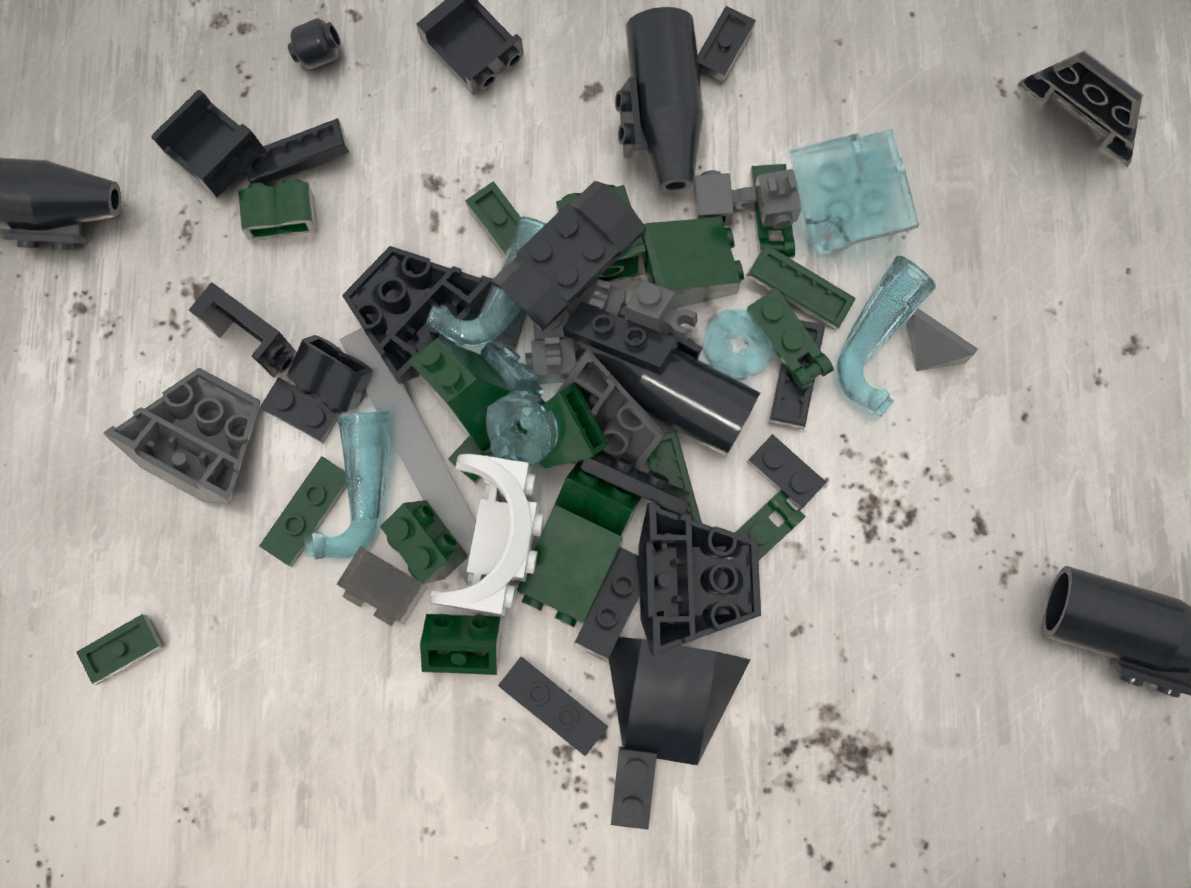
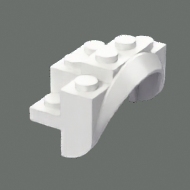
[429,454,544,617]

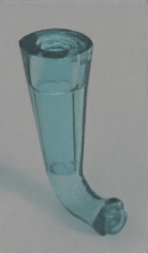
[426,216,546,346]
[836,256,936,417]
[305,411,390,560]

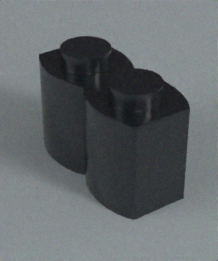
[287,335,373,412]

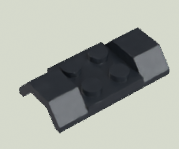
[491,181,646,332]

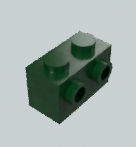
[554,461,642,536]
[380,500,468,584]
[420,614,501,675]

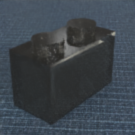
[336,546,428,626]

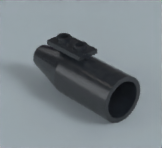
[615,7,704,193]
[0,158,121,250]
[575,332,761,457]
[1043,566,1191,698]

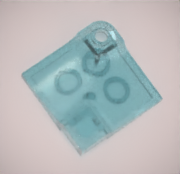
[789,129,919,254]

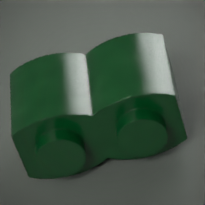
[238,178,317,240]

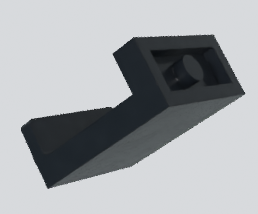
[416,0,524,95]
[151,90,266,198]
[189,282,296,378]

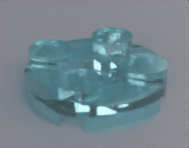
[702,309,773,381]
[486,391,558,466]

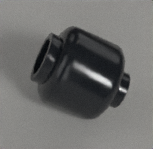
[288,18,342,70]

